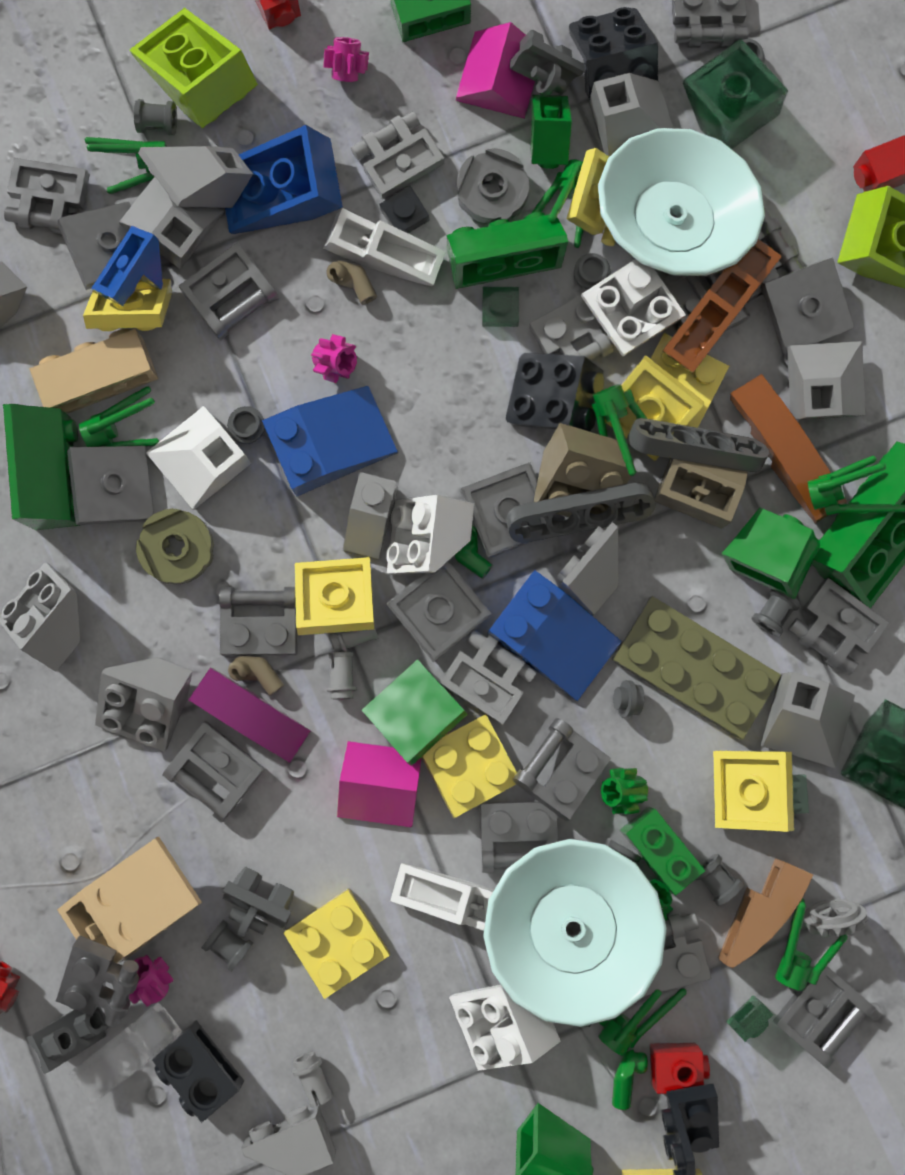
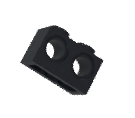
[152,1020,244,1123]

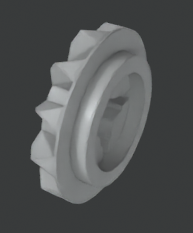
[803,899,868,938]

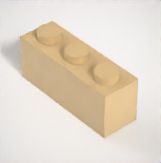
[29,329,159,414]

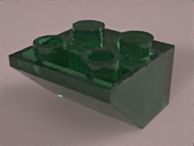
[841,699,905,809]

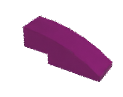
[189,667,311,763]

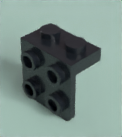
[569,7,658,100]
[506,353,604,432]

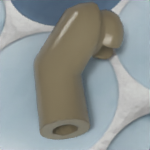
[326,261,377,305]
[228,656,285,696]

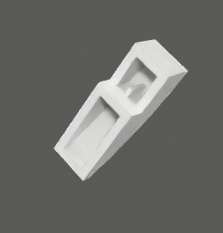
[323,208,446,287]
[390,863,495,931]

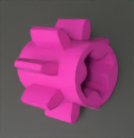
[323,37,369,82]
[311,334,357,383]
[129,955,173,1007]

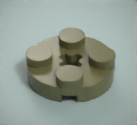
[136,508,214,585]

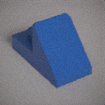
[92,226,163,306]

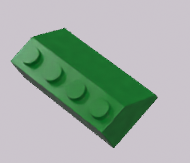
[812,441,905,609]

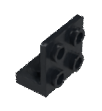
[661,1083,719,1175]

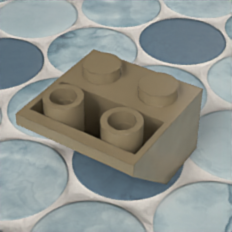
[534,423,636,517]
[654,458,748,529]

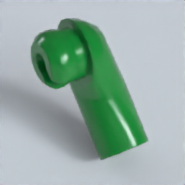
[455,525,493,579]
[612,1049,648,1110]

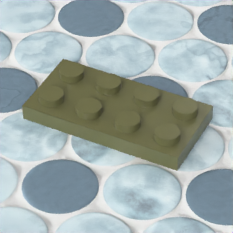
[612,596,781,739]

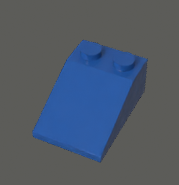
[225,125,343,234]
[262,386,398,497]
[487,570,622,701]

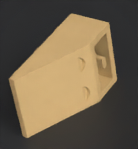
[57,836,202,964]

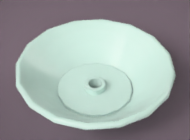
[598,128,765,276]
[483,839,667,1027]

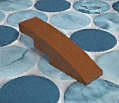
[662,239,782,374]
[730,374,847,524]

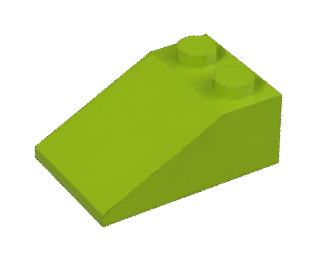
[129,7,258,128]
[837,186,905,289]

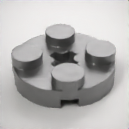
[457,148,530,224]

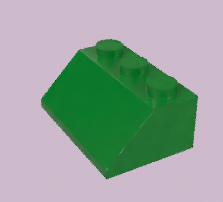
[447,212,568,289]
[3,404,80,531]

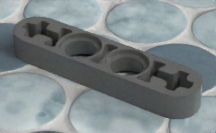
[627,418,770,473]
[506,482,656,543]

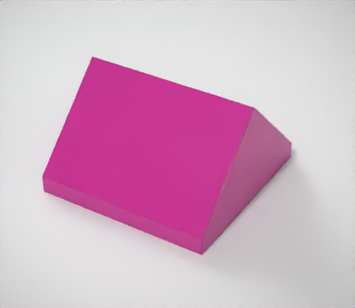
[456,22,535,119]
[337,741,422,827]

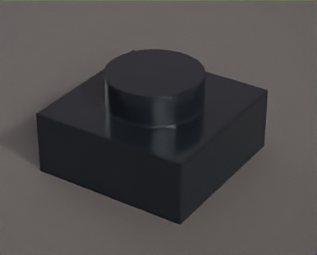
[379,186,430,233]

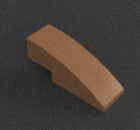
[718,858,813,968]

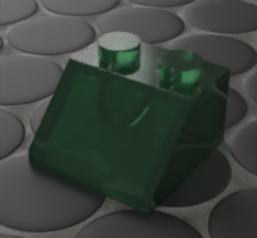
[683,39,788,149]

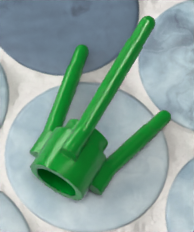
[85,137,167,194]
[531,159,584,248]
[592,384,647,476]
[79,386,160,447]
[808,456,905,516]
[775,898,848,991]
[598,988,687,1056]

